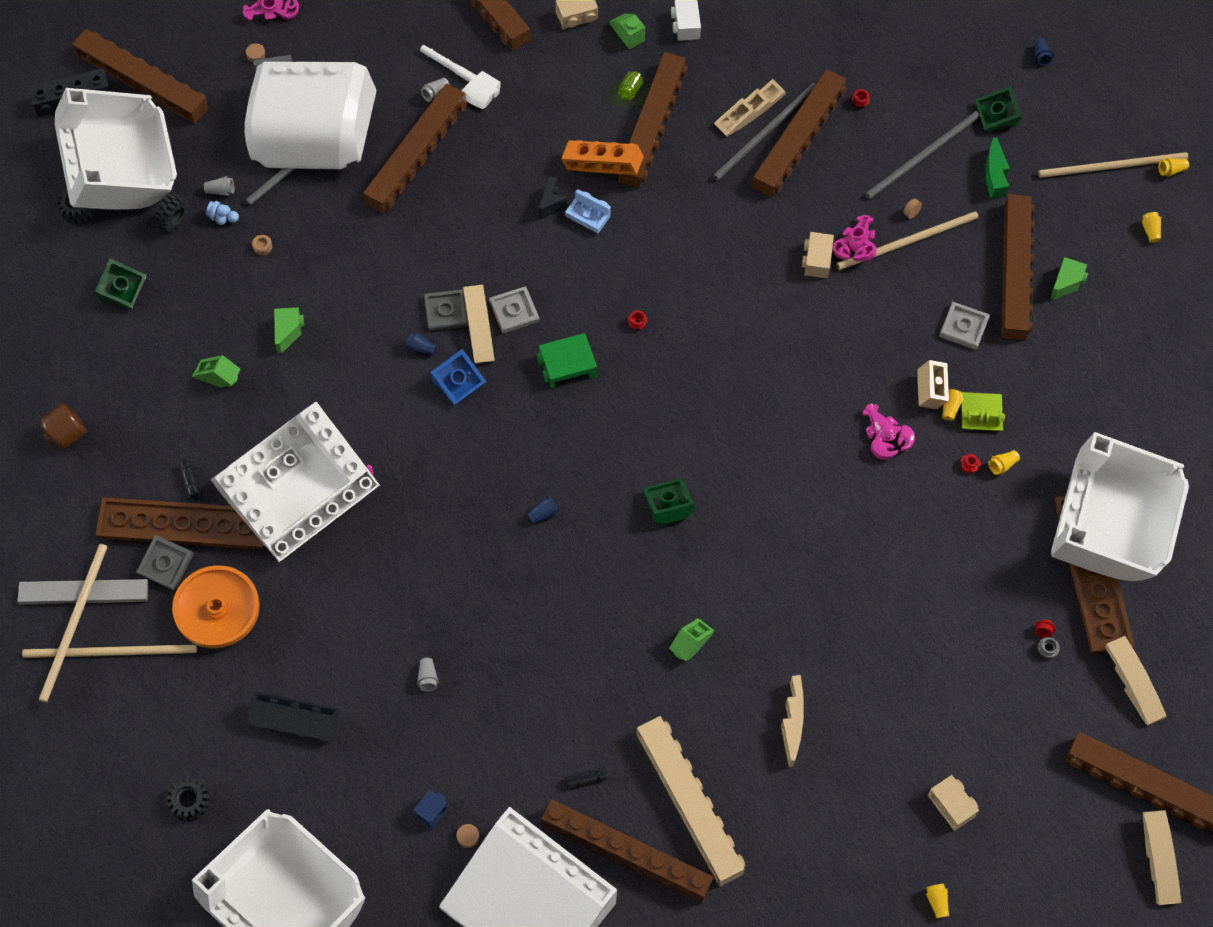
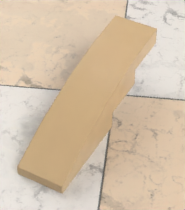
[714,79,786,136]
[463,285,495,364]
[1105,636,1166,726]
[781,675,803,767]
[1142,810,1181,905]

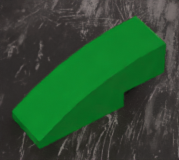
[986,137,1010,199]

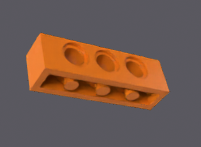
[561,140,644,175]

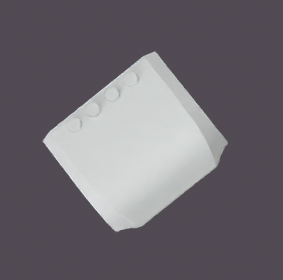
[245,62,377,169]
[55,88,177,209]
[1051,432,1189,581]
[192,809,365,927]

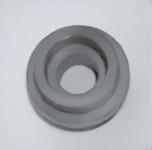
[1038,637,1060,658]

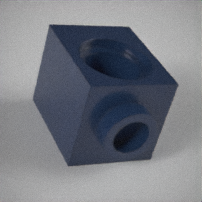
[413,790,448,829]

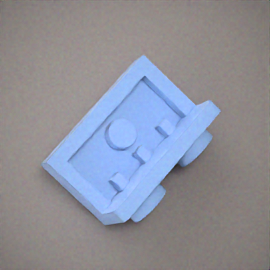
[565,190,611,233]

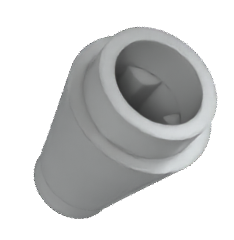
[421,78,449,102]
[204,176,234,196]
[417,658,439,692]

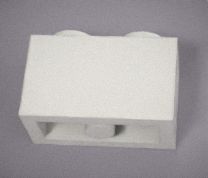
[671,0,701,40]

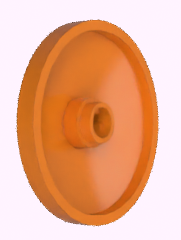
[172,566,260,648]

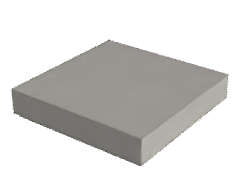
[489,286,540,334]
[939,302,990,350]

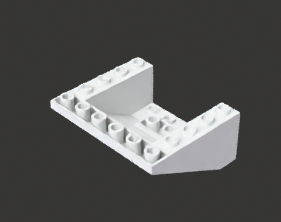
[211,402,379,562]
[439,807,617,927]

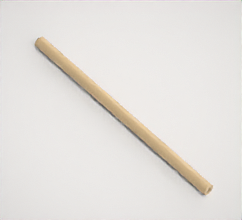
[1038,152,1188,178]
[836,211,978,270]
[39,544,107,703]
[22,645,197,658]

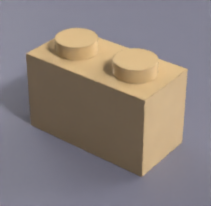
[556,0,598,29]
[802,232,834,278]
[918,360,949,409]
[928,775,979,831]

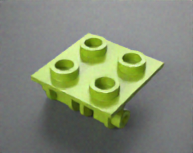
[961,392,1005,431]

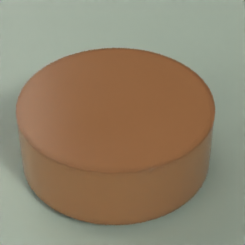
[246,44,266,62]
[904,199,922,219]
[252,235,272,255]
[457,824,479,848]

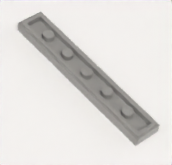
[18,579,149,604]

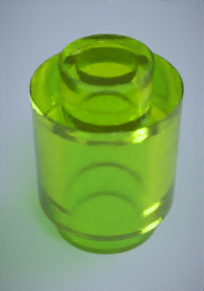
[618,71,644,100]

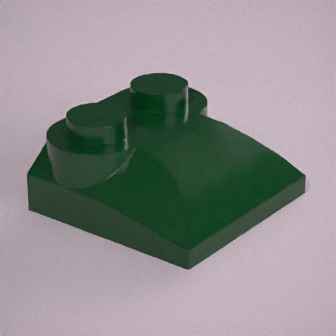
[975,86,1022,132]
[94,258,147,309]
[643,478,695,525]

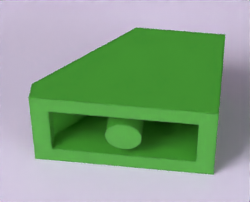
[609,13,645,49]
[1050,257,1088,300]
[274,307,304,354]
[192,355,240,388]
[669,618,715,661]

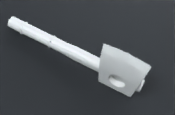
[420,45,500,109]

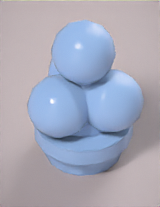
[206,201,239,225]

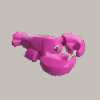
[243,0,299,21]
[832,215,877,261]
[862,403,915,460]

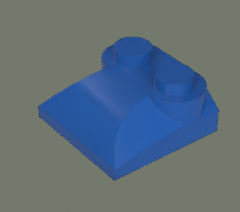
[429,349,486,405]

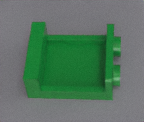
[536,333,597,388]

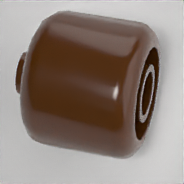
[40,403,87,449]

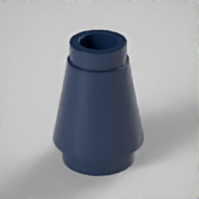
[1034,38,1054,66]
[405,332,436,356]
[527,496,559,524]

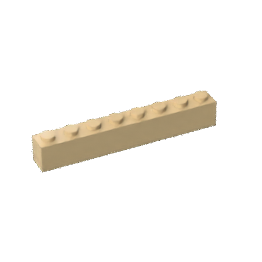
[637,716,745,887]

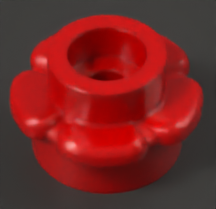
[851,89,870,107]
[628,311,647,329]
[961,454,981,473]
[1035,619,1056,638]

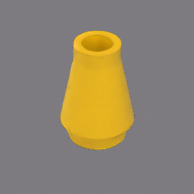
[1158,158,1189,177]
[1142,212,1161,243]
[942,389,963,421]
[989,450,1020,475]
[926,884,949,918]

